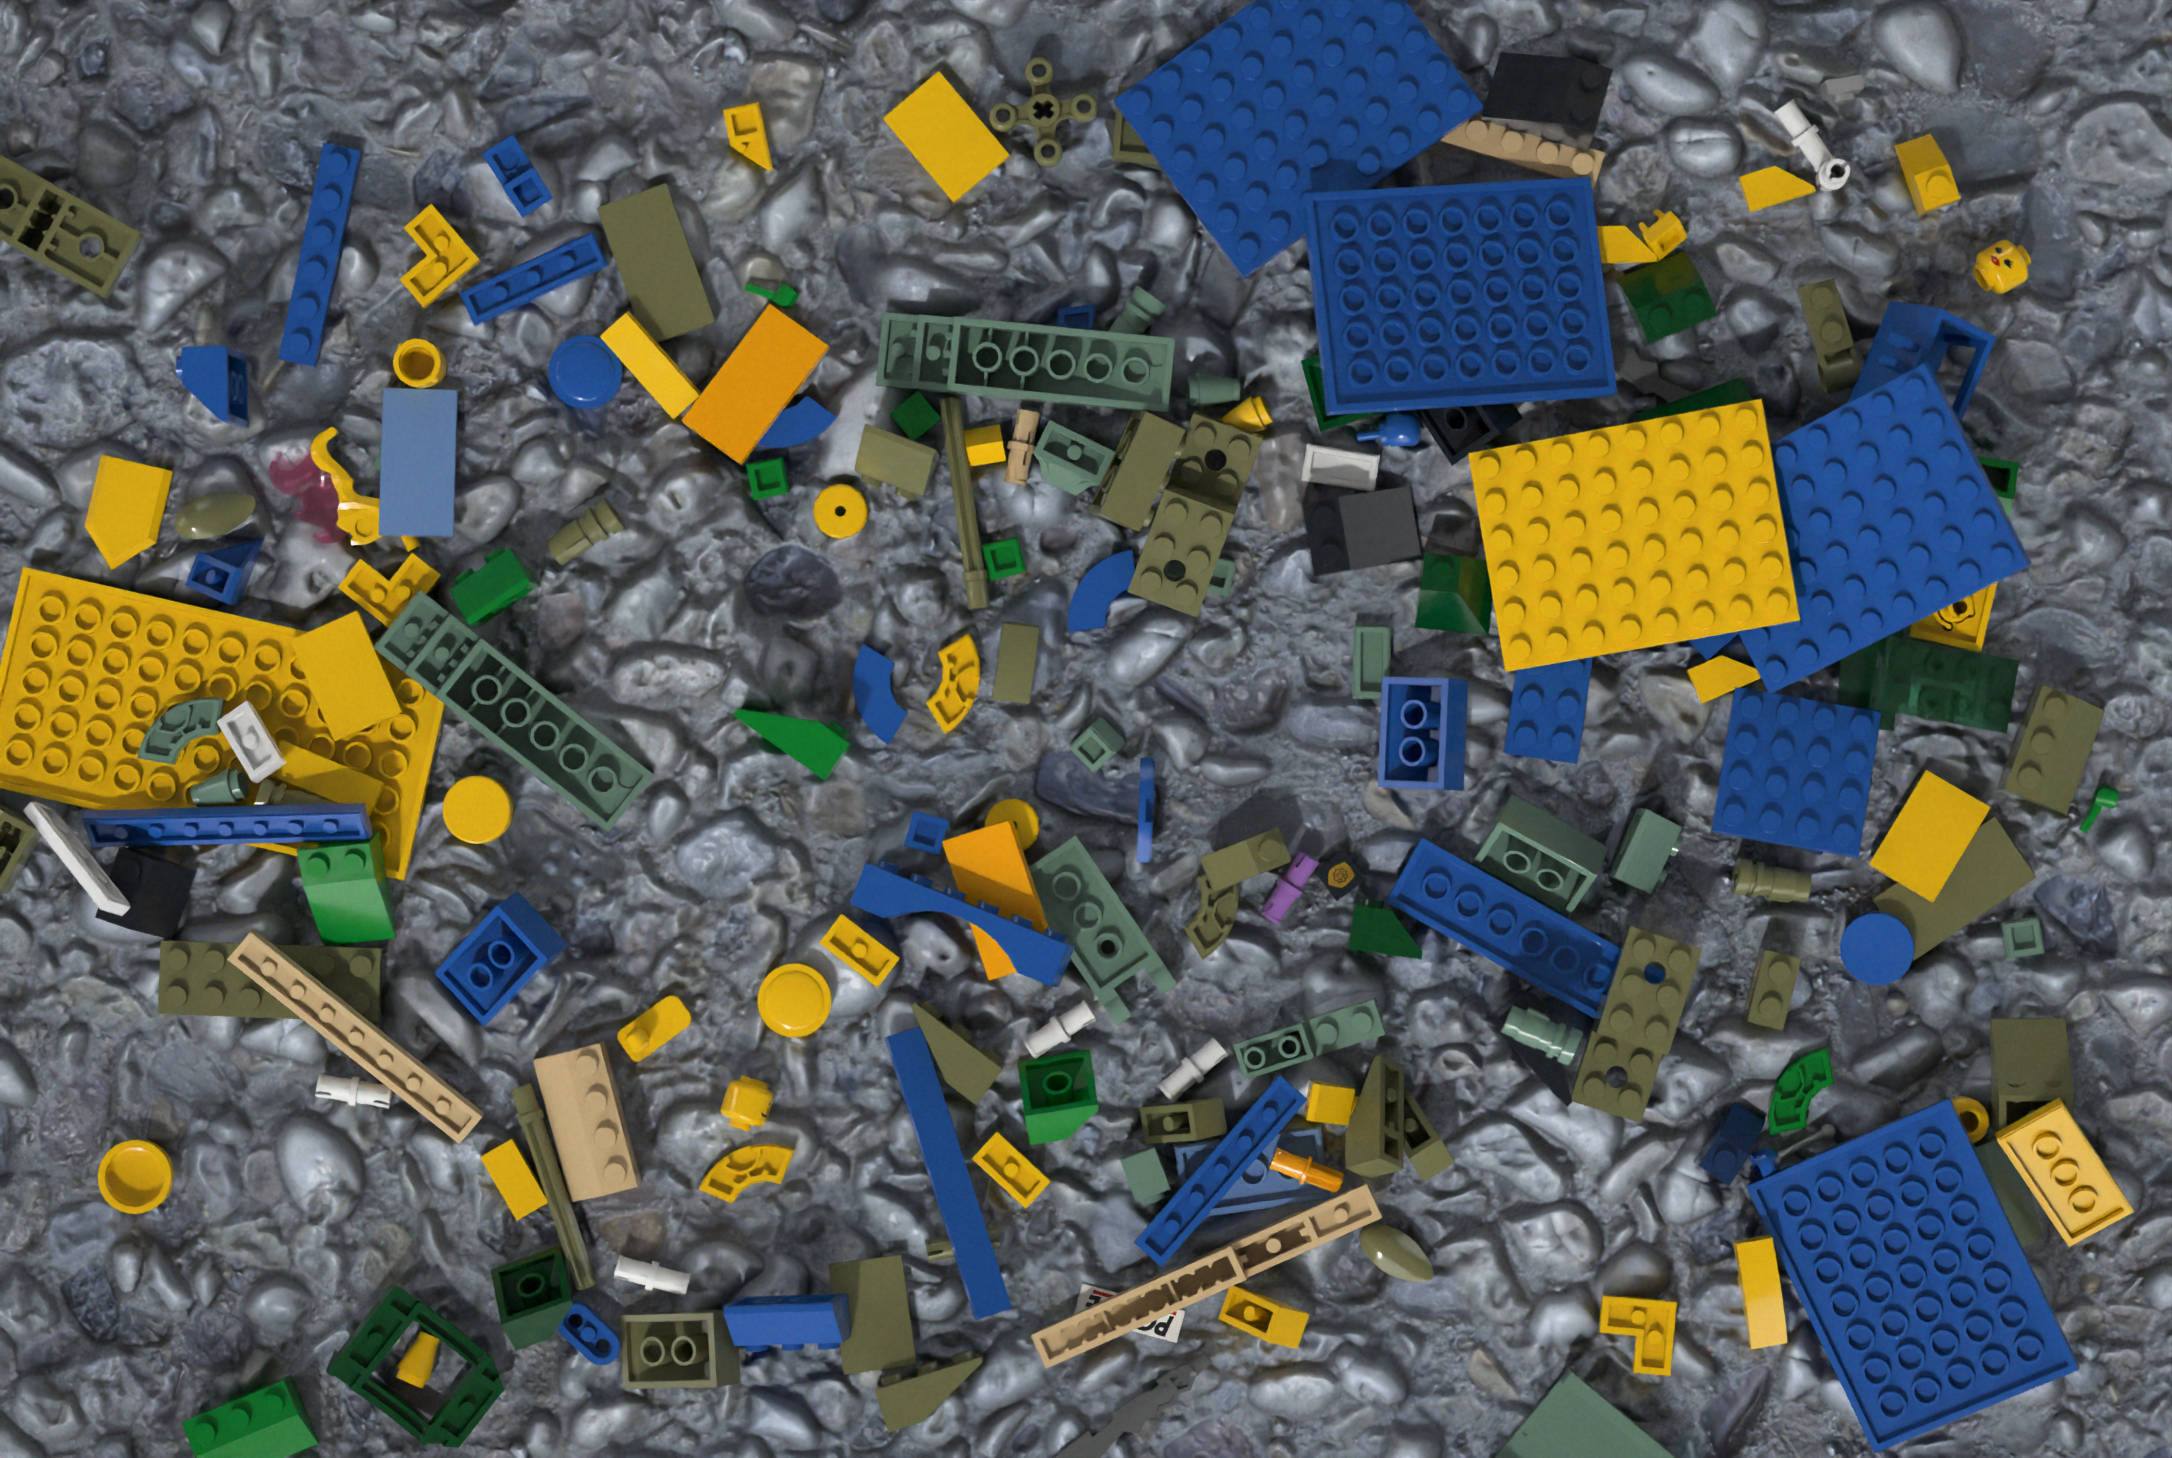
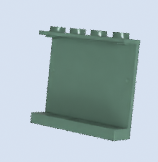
[1494,1368,1677,1458]

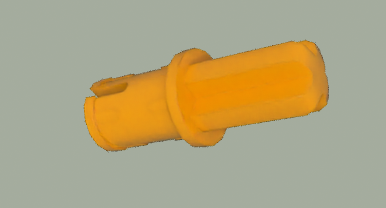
[1269,1147,1344,1193]

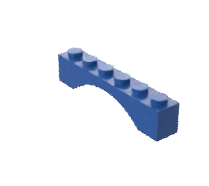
[850,859,1075,987]

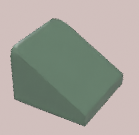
[1069,717,1125,773]

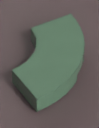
[137,698,225,765]

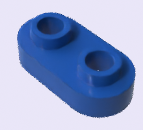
[557,1302,622,1366]

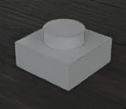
[1820,74,1865,104]

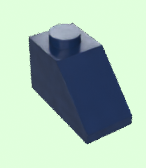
[1693,1101,1765,1186]

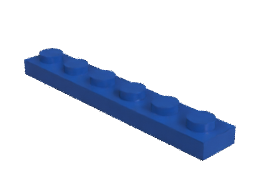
[278,143,362,368]
[1134,1074,1308,1267]

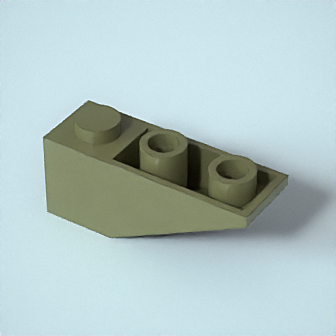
[911,1000,1004,1105]
[875,1349,983,1433]

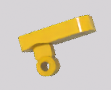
[617,995,692,1062]

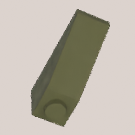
[1344,1054,1404,1179]

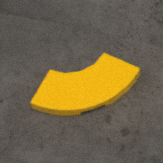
[926,633,980,734]
[699,1143,795,1203]

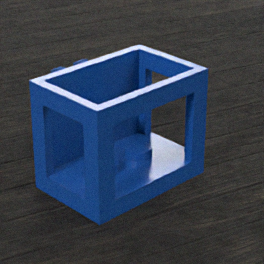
[1848,301,1997,424]

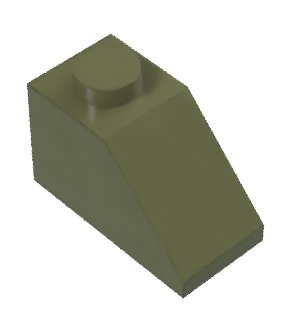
[1200,827,1291,892]
[1404,1091,1455,1182]
[1140,1097,1228,1144]

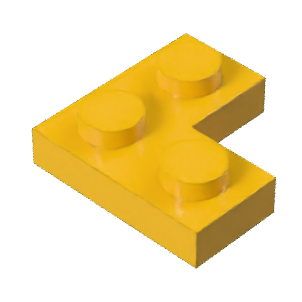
[399,204,481,309]
[337,553,442,627]
[1598,1294,1677,1376]

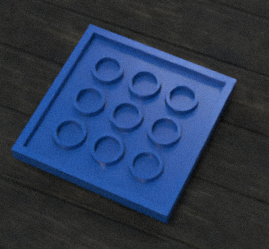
[1710,687,1881,858]

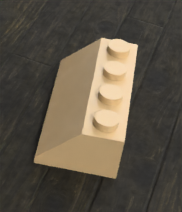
[533,1041,642,1202]

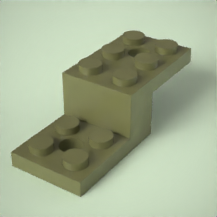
[0,155,143,299]
[1128,411,1264,617]
[1571,926,1702,1123]

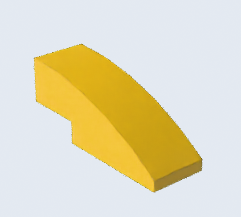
[1732,1235,1788,1349]

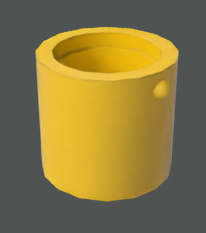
[393,338,447,389]

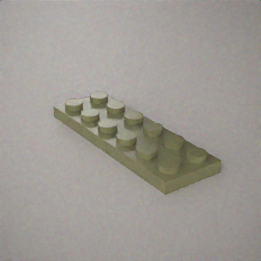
[158,940,383,1022]

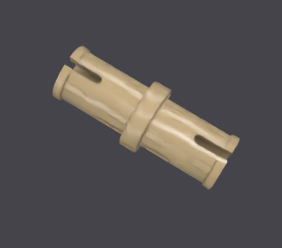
[1003,409,1040,486]

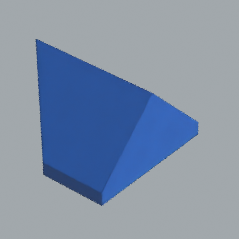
[185,538,265,606]

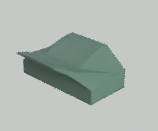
[1033,420,1116,496]

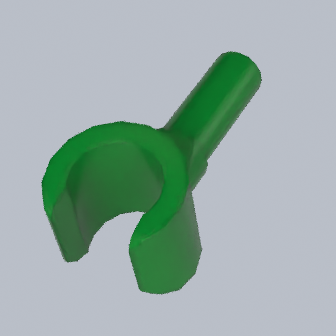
[745,282,799,309]
[2079,786,2119,834]

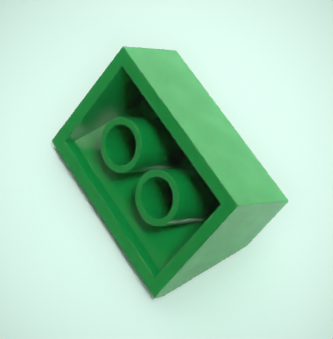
[181,1375,320,1458]

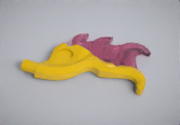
[269,427,421,552]

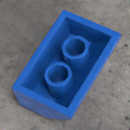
[176,346,249,429]
[1378,676,1468,791]
[723,1293,851,1352]

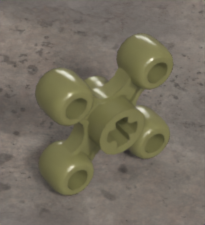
[989,57,1099,168]

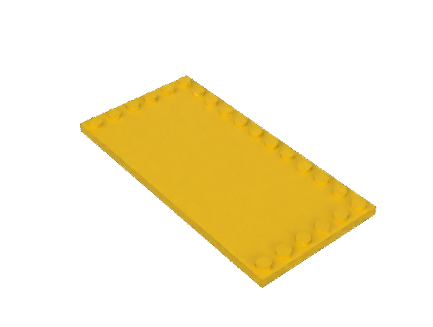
[0,567,446,881]

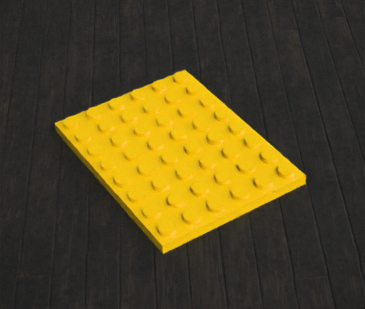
[1468,399,1801,672]

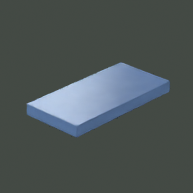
[379,388,458,537]
[1174,1125,1331,1217]

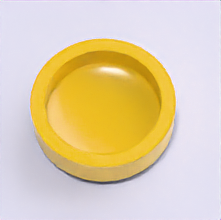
[758,963,832,1037]
[98,1139,175,1214]

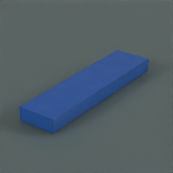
[459,231,609,327]

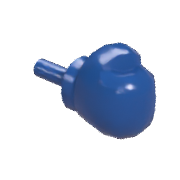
[1357,410,1422,447]

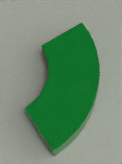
[1767,1047,1835,1135]

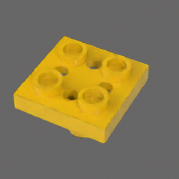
[1907,582,1998,653]

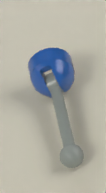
[1749,1124,1835,1179]

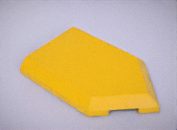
[85,454,174,570]

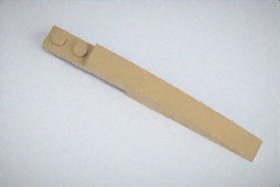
[1031,1182,1383,1369]

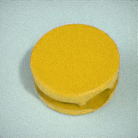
[442,775,514,844]

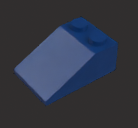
[434,892,568,1026]

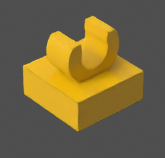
[1638,209,1688,261]

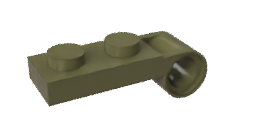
[1797,278,1861,394]

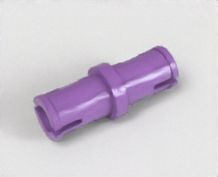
[1260,850,1319,925]

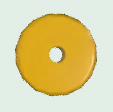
[813,484,868,539]
[985,799,1040,851]

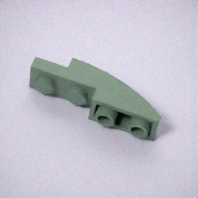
[1233,998,1388,1080]

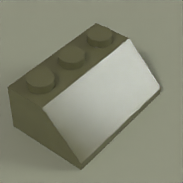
[1087,411,1186,532]
[1996,685,2105,815]

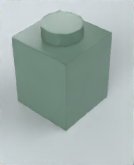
[1120,1145,1170,1205]

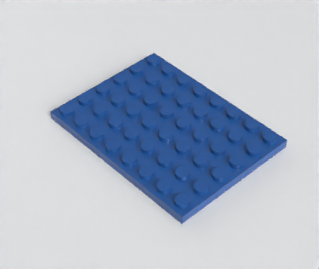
[1114,0,1484,279]
[1301,177,1617,415]
[1738,362,2032,694]
[1746,1097,2080,1453]

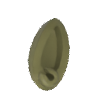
[174,492,256,539]
[1359,1224,1434,1283]

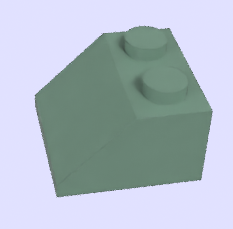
[1607,808,1684,894]

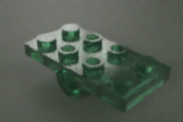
[1868,636,2019,734]

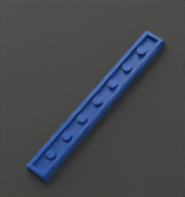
[82,803,373,847]
[884,1026,1012,1320]

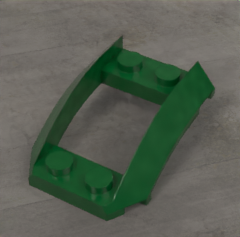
[326,1283,505,1448]

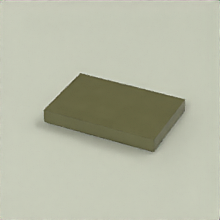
[828,1253,917,1375]

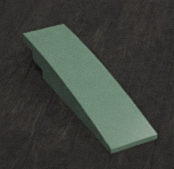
[876,312,1176,413]
[373,590,654,832]

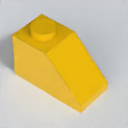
[1895,134,1961,216]
[1303,1078,1360,1126]
[1218,1285,1309,1349]

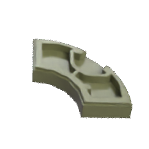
[1184,873,1239,960]

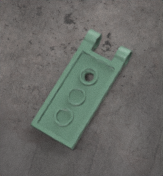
[1029,835,1178,1026]

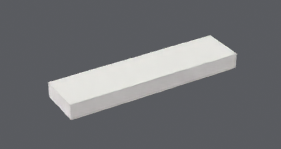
[23,801,131,916]

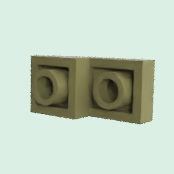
[992,621,1039,704]

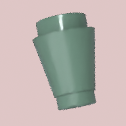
[1185,373,1240,409]
[191,768,249,807]

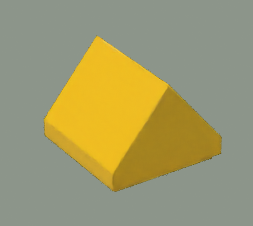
[964,424,1006,467]

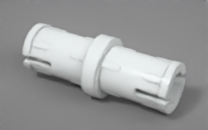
[1774,99,1835,173]
[1815,159,1850,192]
[1023,999,1097,1059]
[1157,1037,1228,1103]
[315,1074,393,1109]
[613,1255,691,1297]

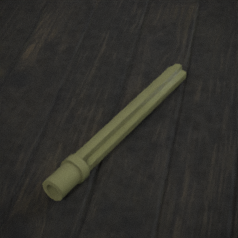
[940,397,990,610]
[510,1083,596,1290]

